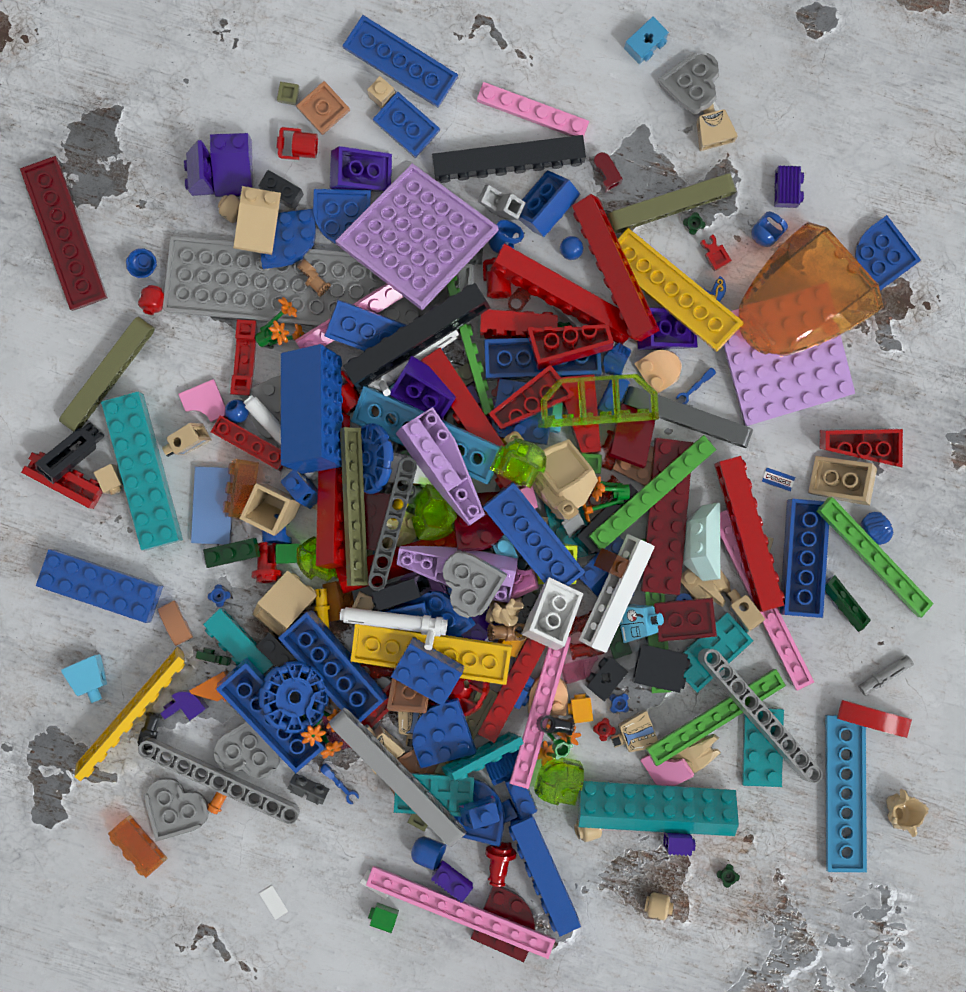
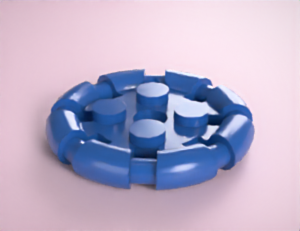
[361,423,394,494]
[259,661,329,733]

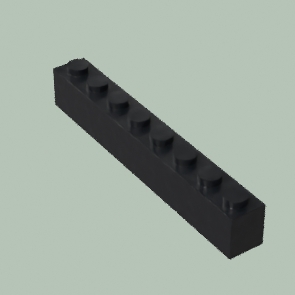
[432,135,586,183]
[343,283,491,391]

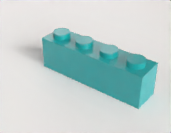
[203,608,274,675]

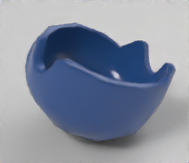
[126,248,157,278]

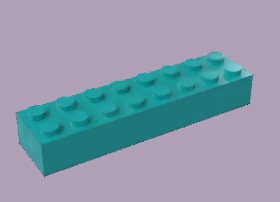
[101,391,183,551]
[578,781,739,836]

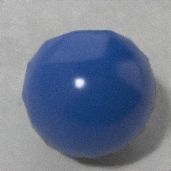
[560,236,584,260]
[225,400,249,423]

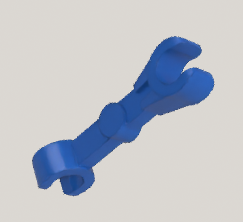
[676,368,716,405]
[320,763,359,804]

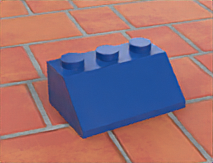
[518,170,581,237]
[578,536,624,597]

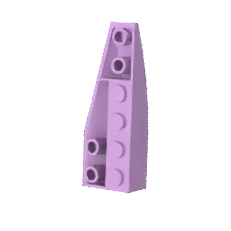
[396,407,485,526]
[397,546,518,603]

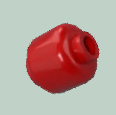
[138,285,164,315]

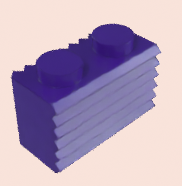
[774,165,804,208]
[663,832,696,856]
[431,860,473,903]

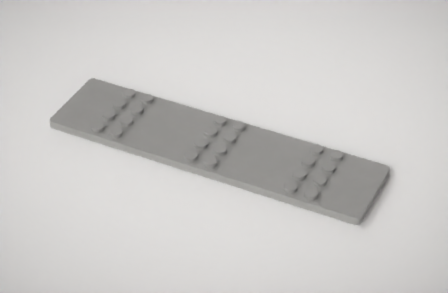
[163,236,473,340]

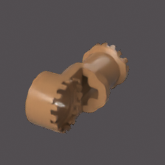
[297,259,331,297]
[487,623,527,641]

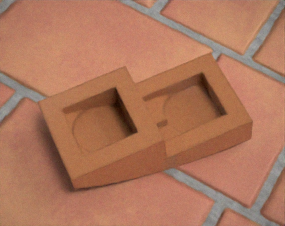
[157,600,193,646]

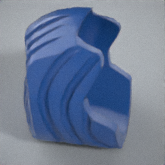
[603,343,631,377]
[861,512,894,545]

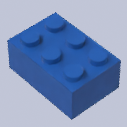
[391,637,464,706]

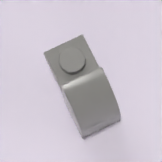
[478,185,526,220]

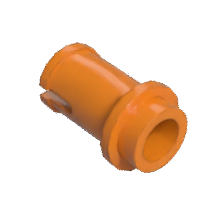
[207,792,227,815]

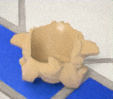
[486,597,524,627]
[886,789,929,837]

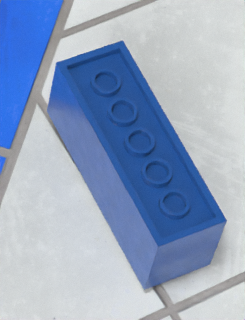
[281,344,343,474]

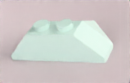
[683,503,720,581]

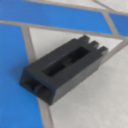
[35,422,104,484]

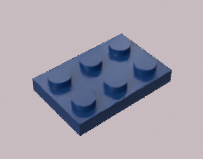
[373,92,440,158]

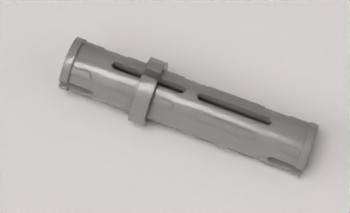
[858,655,914,696]

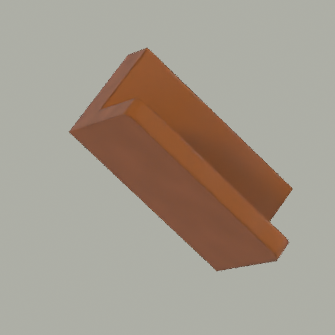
[322,581,354,622]

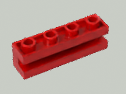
[211,416,284,471]
[21,451,103,509]

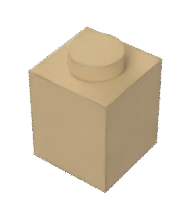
[367,76,395,108]
[94,464,124,495]

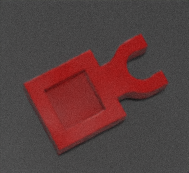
[700,234,732,271]

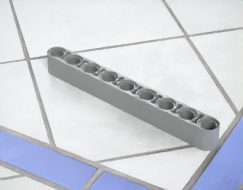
[698,648,823,783]
[329,708,466,847]
[138,738,300,824]

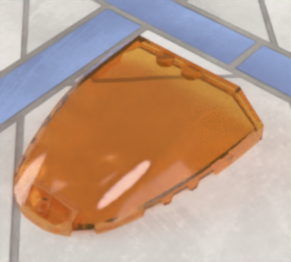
[738,222,883,357]

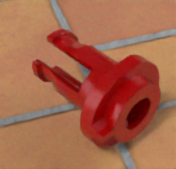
[251,542,283,584]
[485,842,517,887]

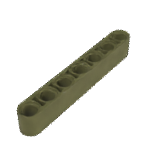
[607,173,737,233]
[59,316,155,432]

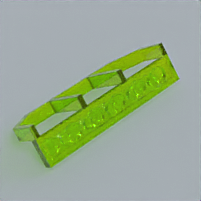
[538,374,659,428]

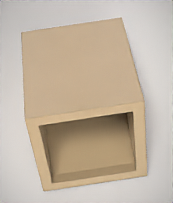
[240,483,301,536]
[252,570,317,637]

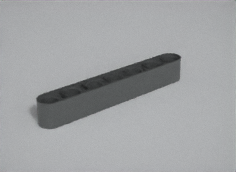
[623,386,753,448]
[368,457,417,590]

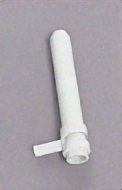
[368,330,459,396]
[243,395,318,481]
[340,607,448,650]

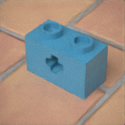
[624,16,669,64]

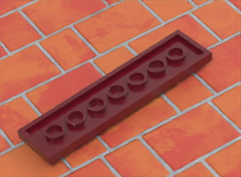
[20,156,108,311]
[640,438,694,595]

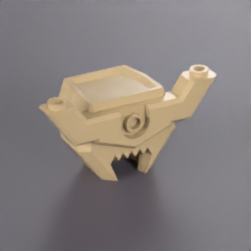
[505,431,598,520]

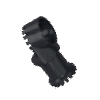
[137,712,163,751]
[536,715,575,736]

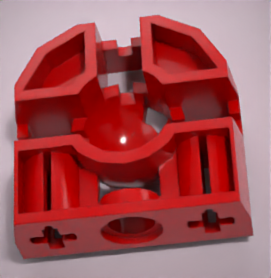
[428,678,490,716]

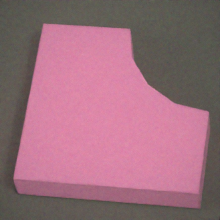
[178,379,226,422]
[510,567,539,599]
[640,754,694,786]

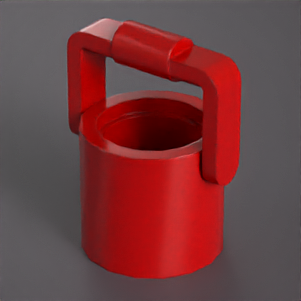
[276,127,318,160]
[483,257,512,299]
[341,370,360,415]

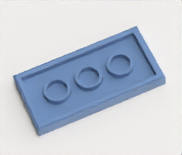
[191,467,234,545]

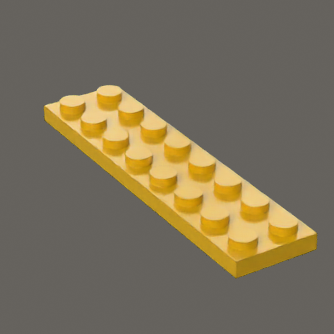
[618,228,743,352]
[351,624,512,685]
[74,646,185,782]

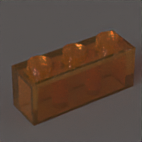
[223,459,259,519]
[108,815,168,878]

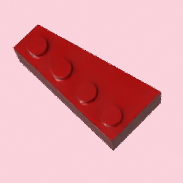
[480,309,558,339]
[527,324,614,370]
[489,365,575,430]
[561,375,601,454]
[820,428,903,468]

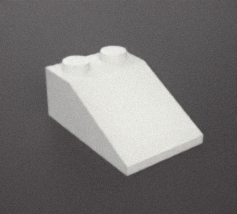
[522,577,583,650]

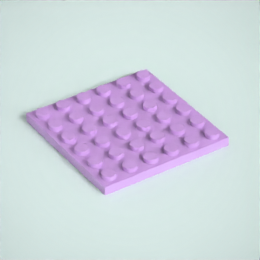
[336,163,499,310]
[723,283,855,426]

